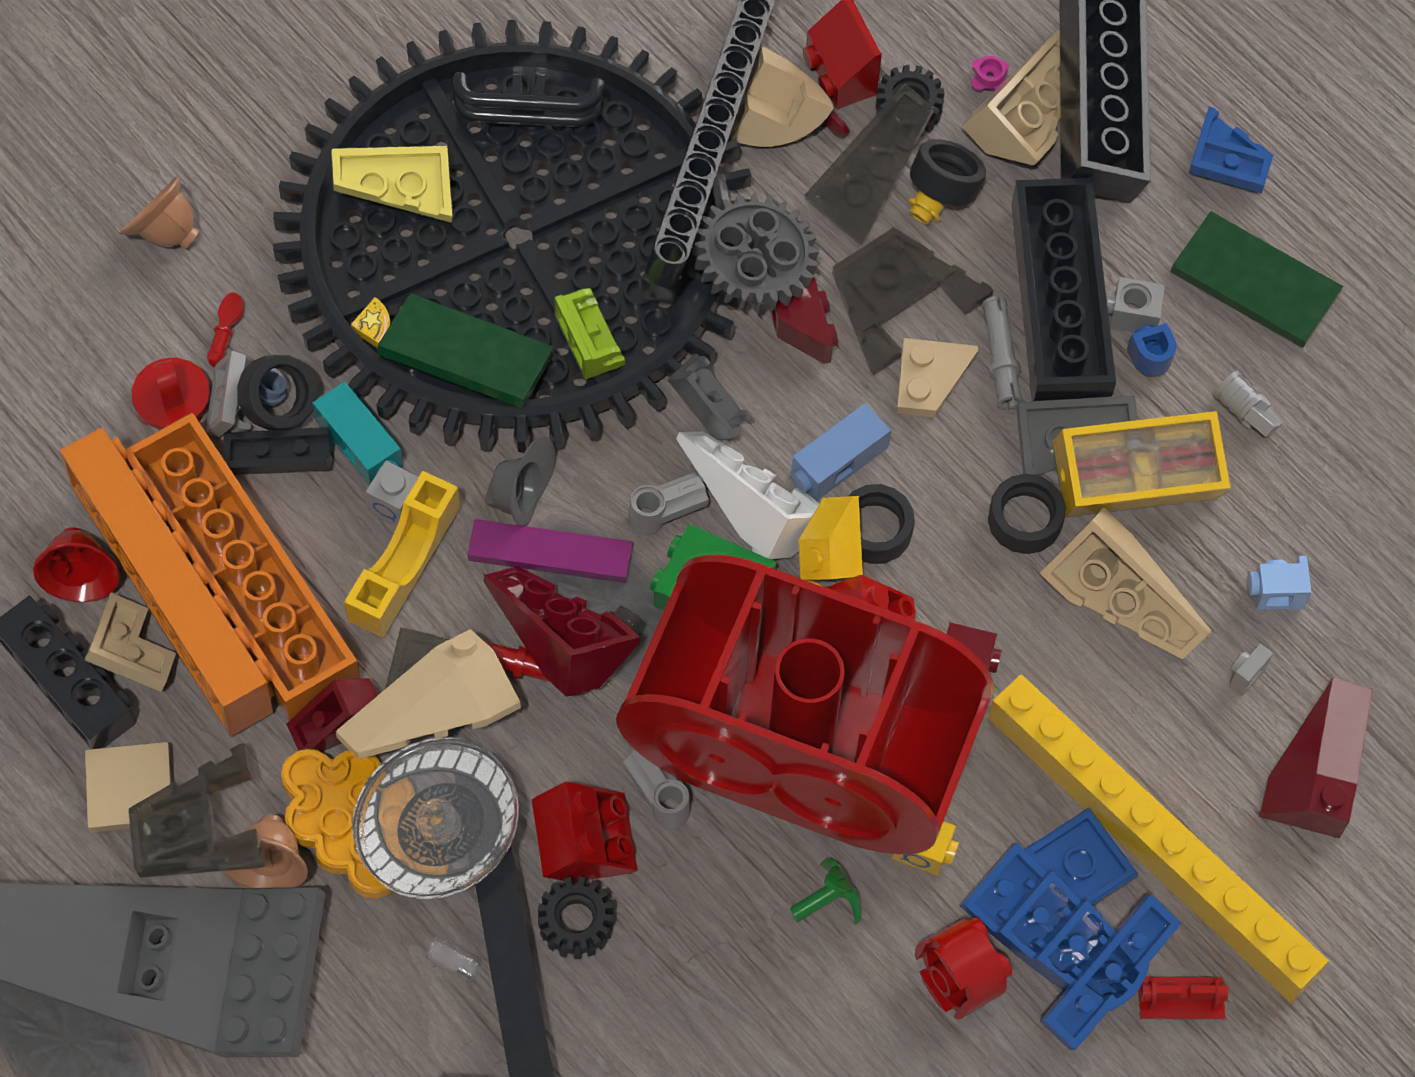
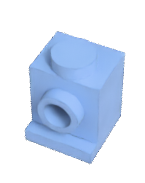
[1247,556,1312,610]

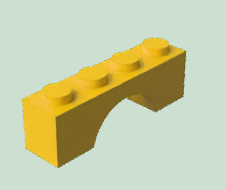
[344,470,460,638]

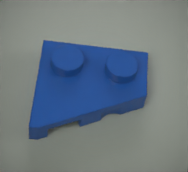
[1189,107,1273,194]

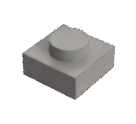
[1229,643,1273,697]

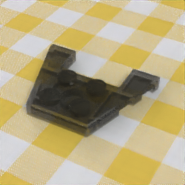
[832,227,994,376]
[128,743,265,878]

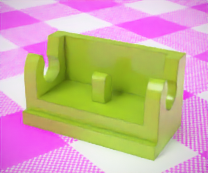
[555,288,625,380]

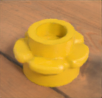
[907,191,944,225]

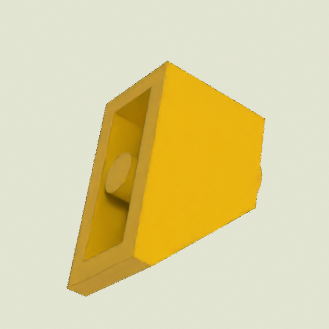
[798,496,863,580]

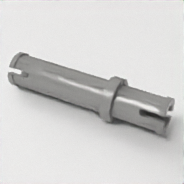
[982,296,1023,409]

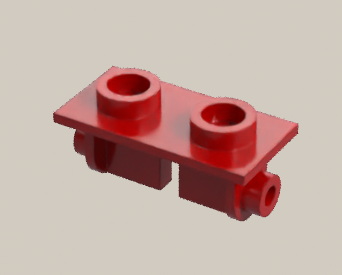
[1138,977,1228,1020]

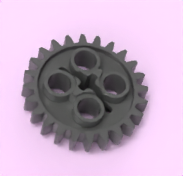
[692,193,819,312]

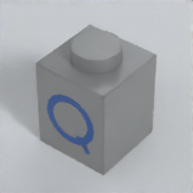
[365,461,418,527]

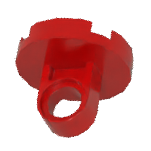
[131,357,211,431]

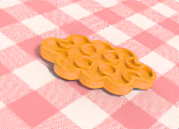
[281,749,450,899]

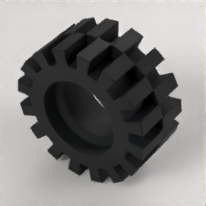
[875,65,945,138]
[538,876,614,959]

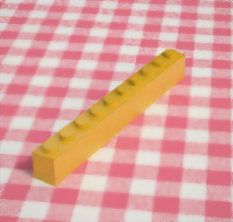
[988,674,1329,1004]

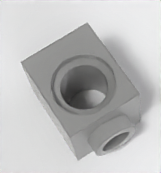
[1107,277,1165,333]

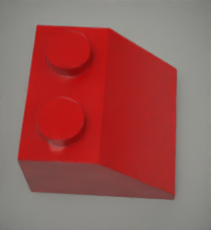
[803,0,882,110]

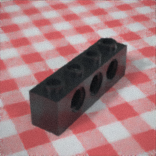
[0,595,135,749]

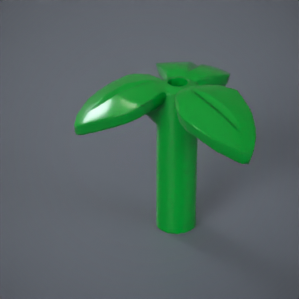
[790,858,861,924]

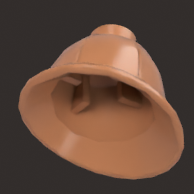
[120,176,199,249]
[221,814,308,889]

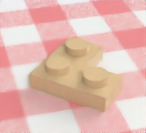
[85,593,176,692]

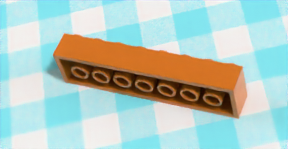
[125,413,360,720]
[59,427,275,737]

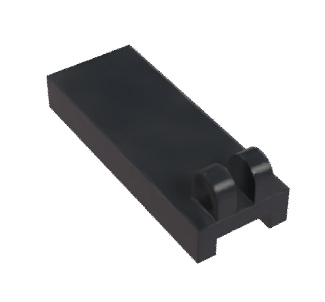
[222,427,334,475]

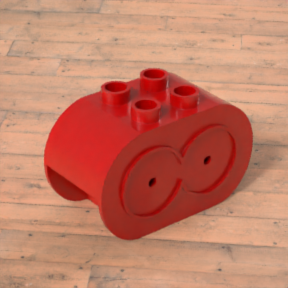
[616,555,994,854]

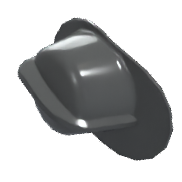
[485,437,555,526]

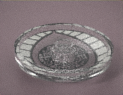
[352,737,519,899]

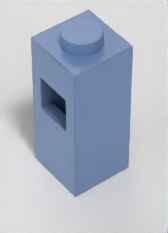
[791,403,891,501]

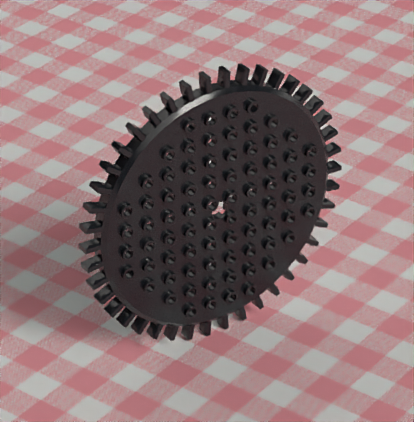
[273,20,755,452]

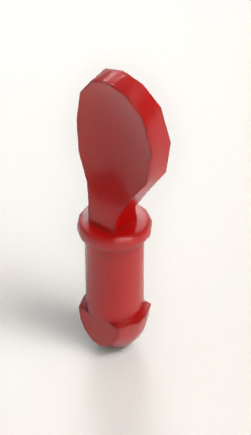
[207,292,244,367]

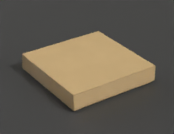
[85,742,174,833]

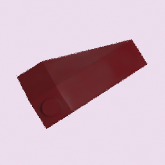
[483,566,640,697]
[1259,678,1373,839]

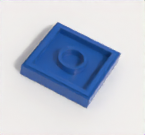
[1024,808,1138,906]

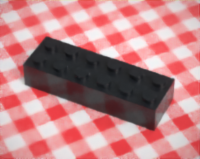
[1059,0,1151,203]
[1011,178,1116,401]

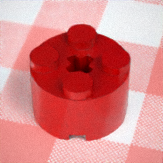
[915,917,1012,1020]

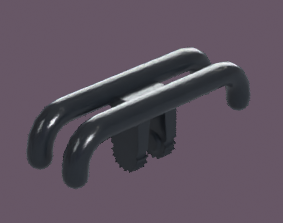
[452,66,605,127]

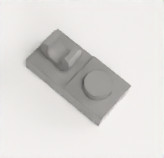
[206,351,251,438]

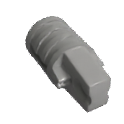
[1213,370,1283,437]

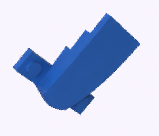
[959,843,1182,1051]

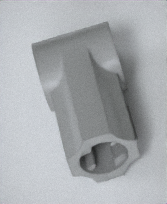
[628,472,709,535]
[623,750,690,829]

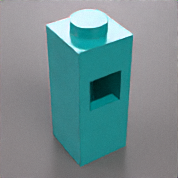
[312,381,403,486]

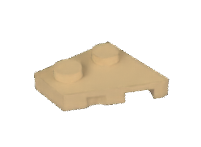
[896,338,978,418]

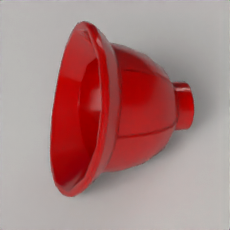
[33,527,119,602]

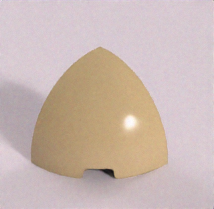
[731,46,834,147]

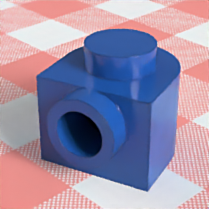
[1127,323,1177,376]

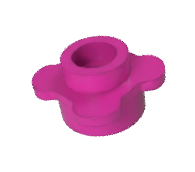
[971,56,1009,91]

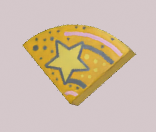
[351,297,390,348]

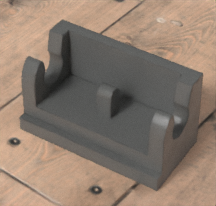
[668,354,752,439]

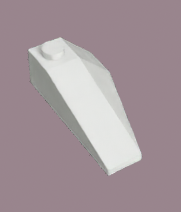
[676,431,819,560]

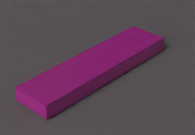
[468,519,632,583]

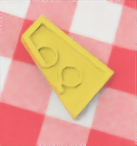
[331,146,452,222]

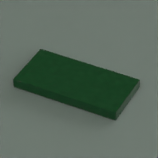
[1170,211,1343,348]
[377,293,554,408]

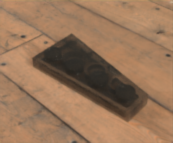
[804,83,934,247]

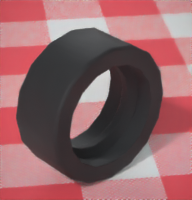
[909,139,986,206]
[237,355,317,429]
[988,474,1066,554]
[849,484,915,564]

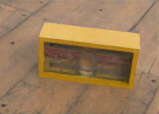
[1052,411,1231,517]

